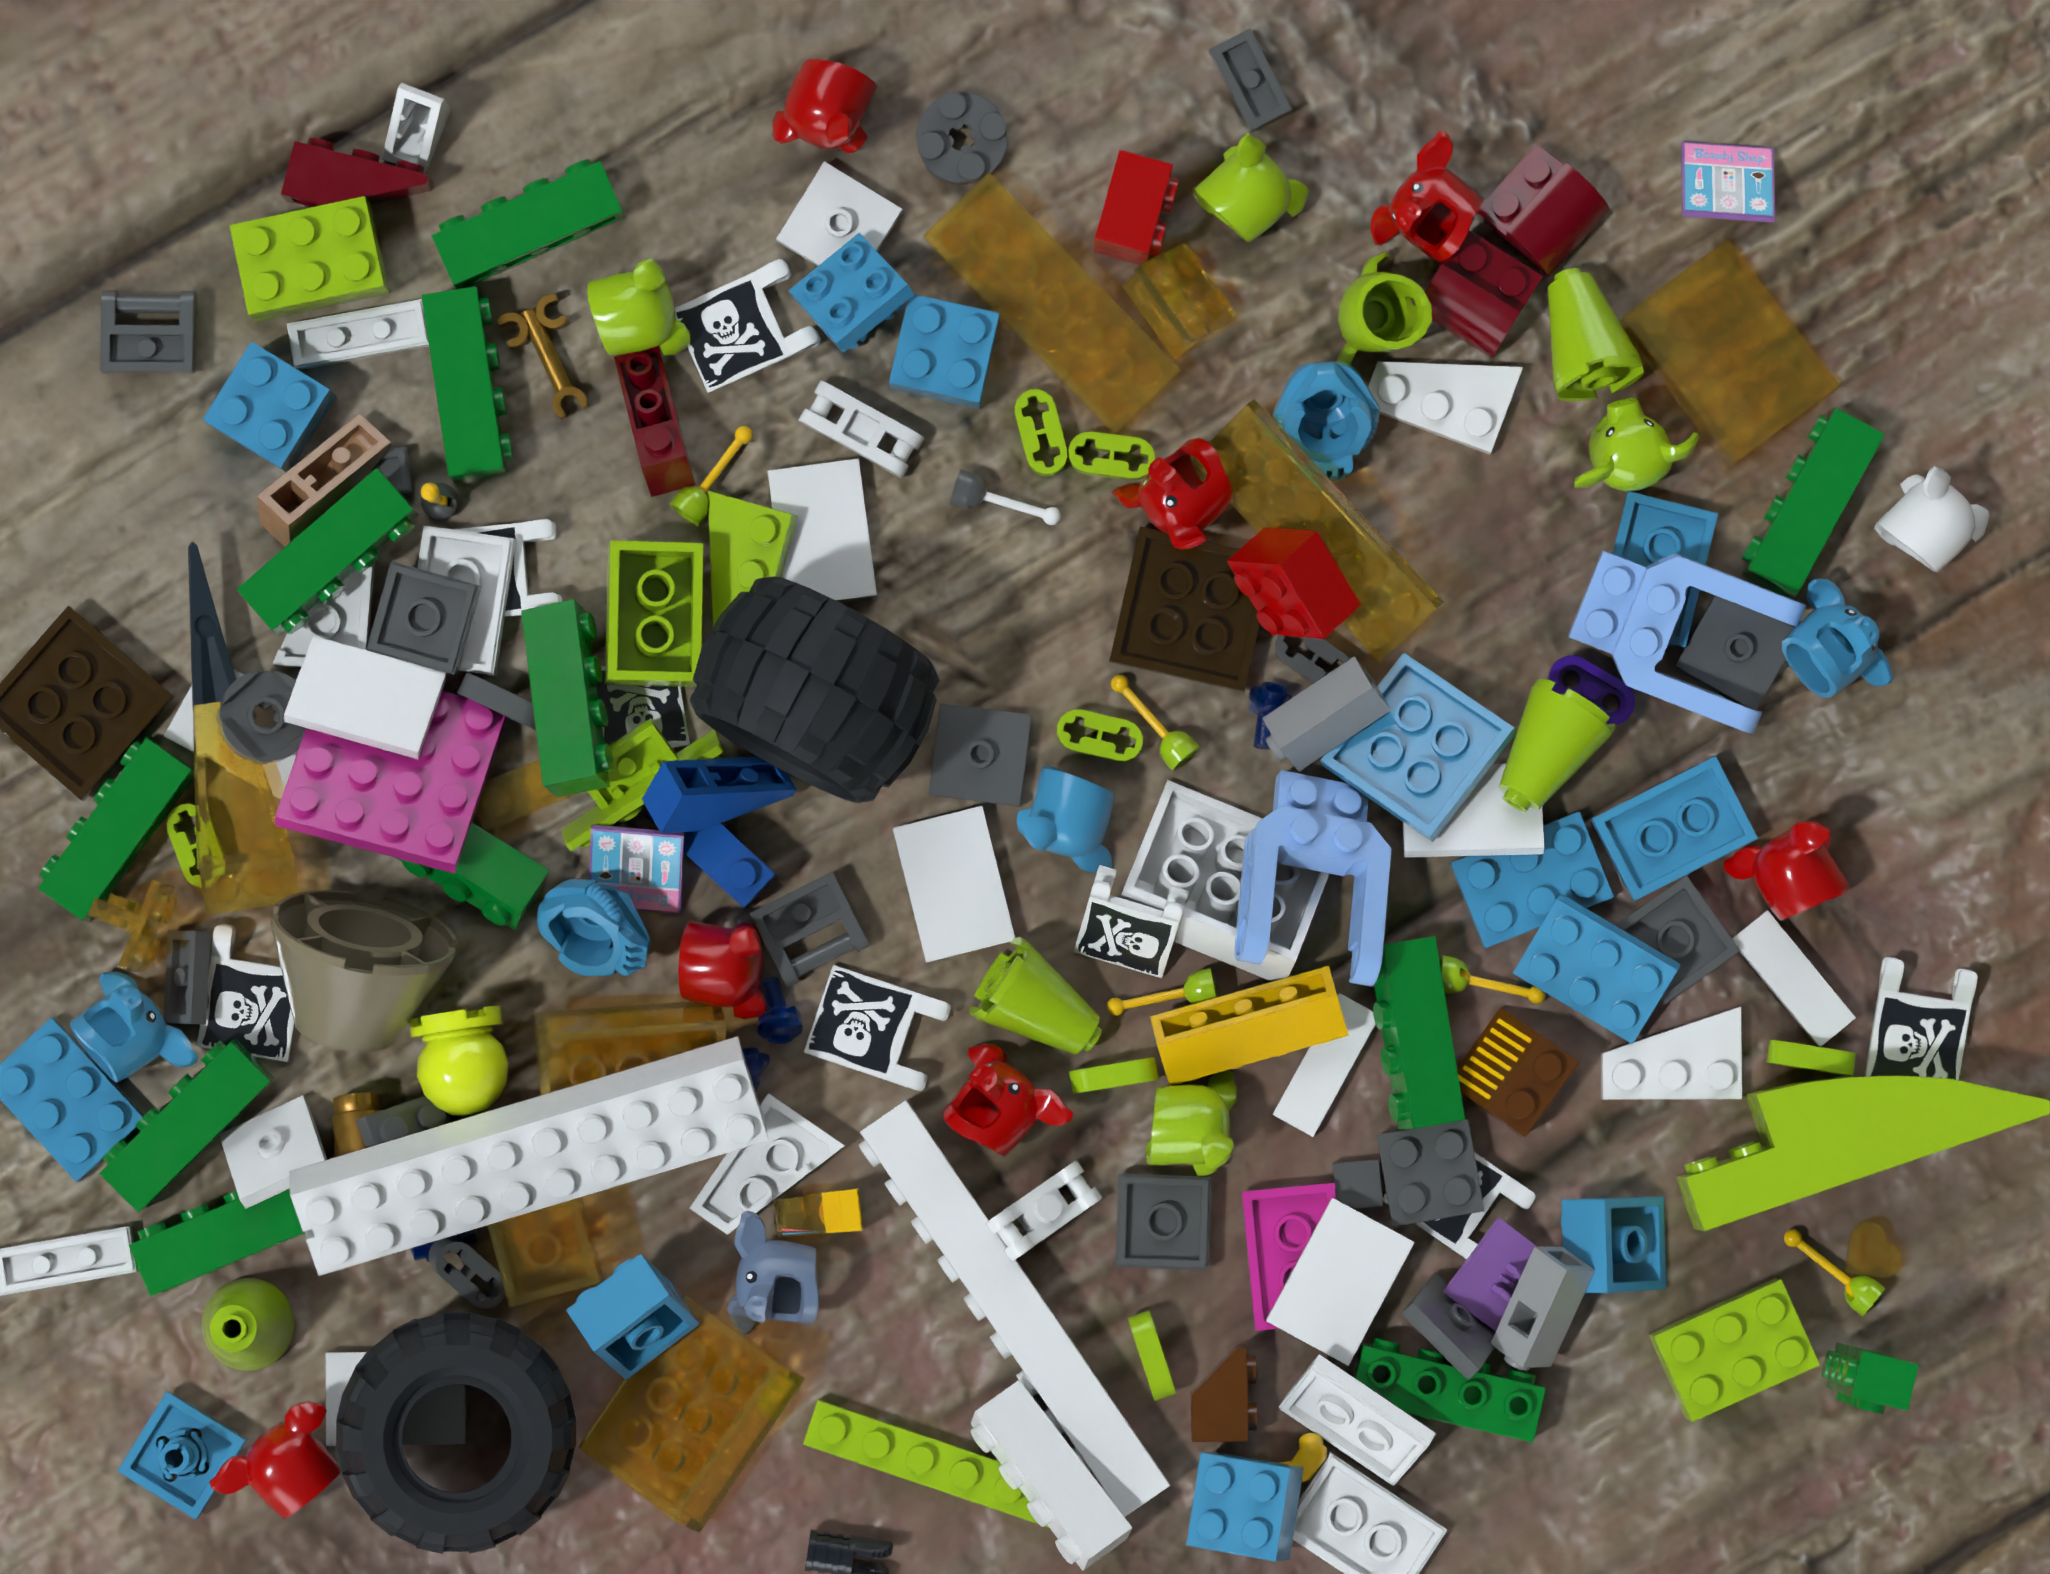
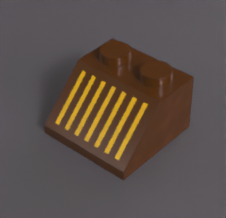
[1457,1008,1579,1138]

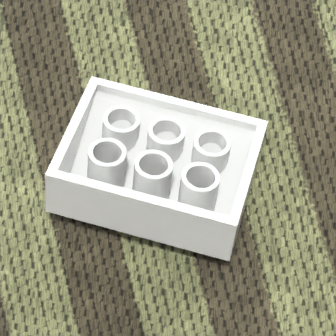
[1120,780,1329,982]

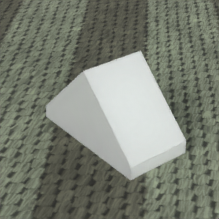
[382,83,451,174]

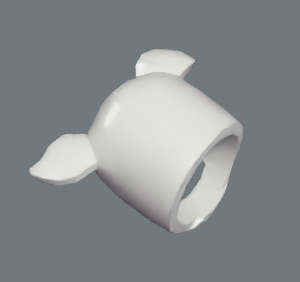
[1874,466,1990,572]

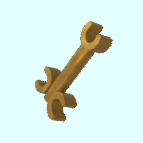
[497,294,588,420]

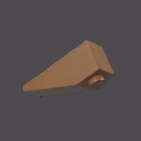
[257,413,391,547]

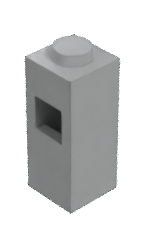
[1262,656,1391,772]
[1490,1247,1595,1371]

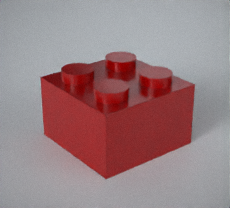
[1094,149,1179,267]
[1227,527,1361,639]

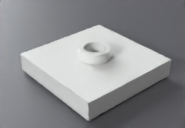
[776,161,903,266]
[219,1095,327,1209]

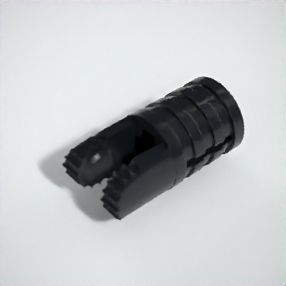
[805,1529,893,1574]

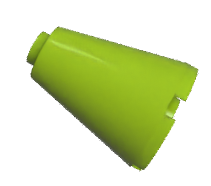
[1548,268,1644,402]
[1499,678,1616,813]
[969,937,1102,1055]
[202,1278,295,1371]

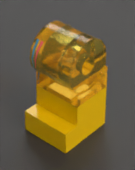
[773,1188,863,1237]

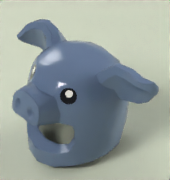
[727,1211,820,1335]

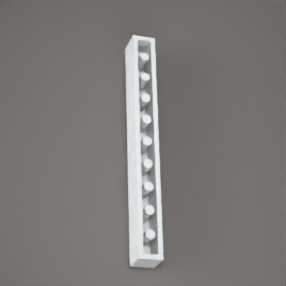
[858,1100,1170,1517]

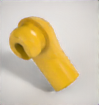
[1278,1433,1327,1482]

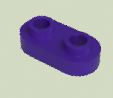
[1547,655,1635,725]

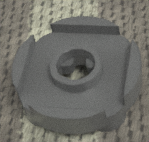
[916,92,1008,186]
[216,671,306,765]

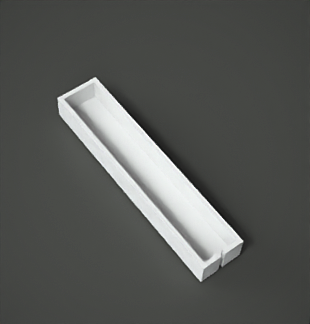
[289,1036,768,1276]

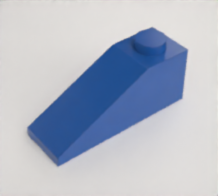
[642,757,797,833]
[645,812,777,910]

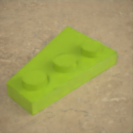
[708,491,798,627]

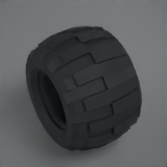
[690,576,940,803]
[336,1311,576,1554]

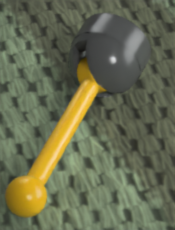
[421,483,459,521]

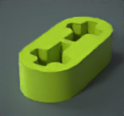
[1015,389,1067,477]
[1068,431,1155,481]
[1057,709,1143,762]
[166,803,227,889]
[1766,1040,1857,1076]
[1069,1057,1159,1094]
[1127,1310,1176,1401]

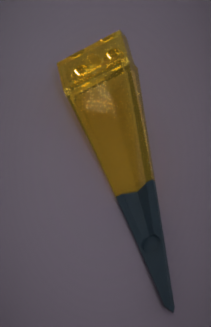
[188,542,299,915]

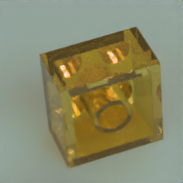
[488,1197,604,1308]

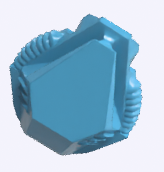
[1273,361,1380,482]
[537,879,651,977]

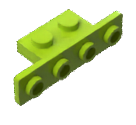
[561,718,724,851]

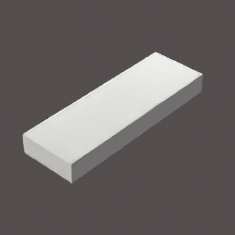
[287,299,429,370]
[1732,910,1856,1047]
[1272,993,1375,1137]
[0,1226,139,1296]

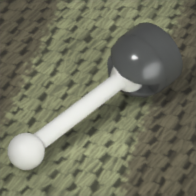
[950,469,1061,525]

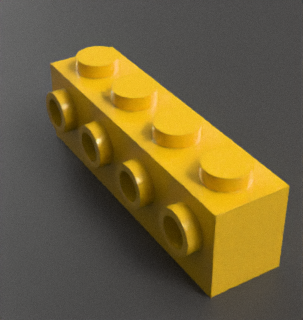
[1150,966,1349,1085]

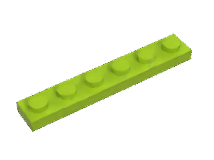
[803,1399,1049,1528]

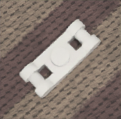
[798,380,925,478]
[986,1160,1102,1262]

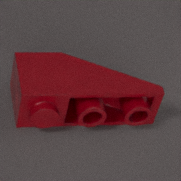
[281,137,433,207]
[614,346,696,497]

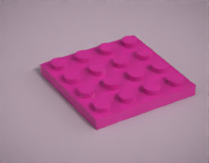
[275,691,507,874]

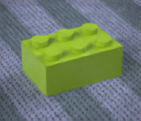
[229,196,390,322]
[605,540,703,687]
[1648,1278,1820,1422]

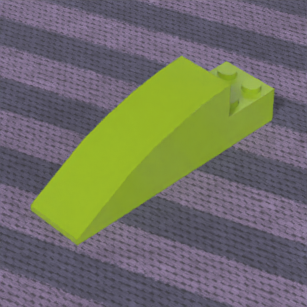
[1676,1076,2050,1231]

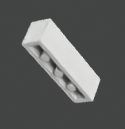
[970,1380,1132,1571]

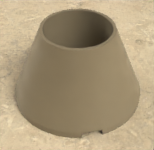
[270,890,457,1052]

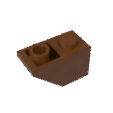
[1191,1346,1257,1442]

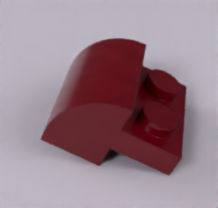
[1477,144,1610,277]
[1425,230,1543,358]

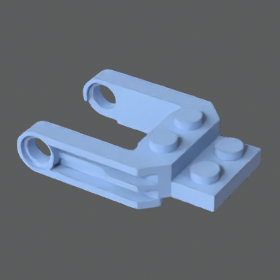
[1568,550,1806,734]
[1234,770,1391,987]

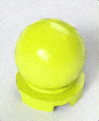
[409,1005,509,1116]

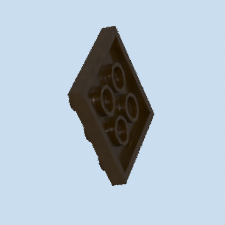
[1109,526,1260,693]
[0,605,175,801]

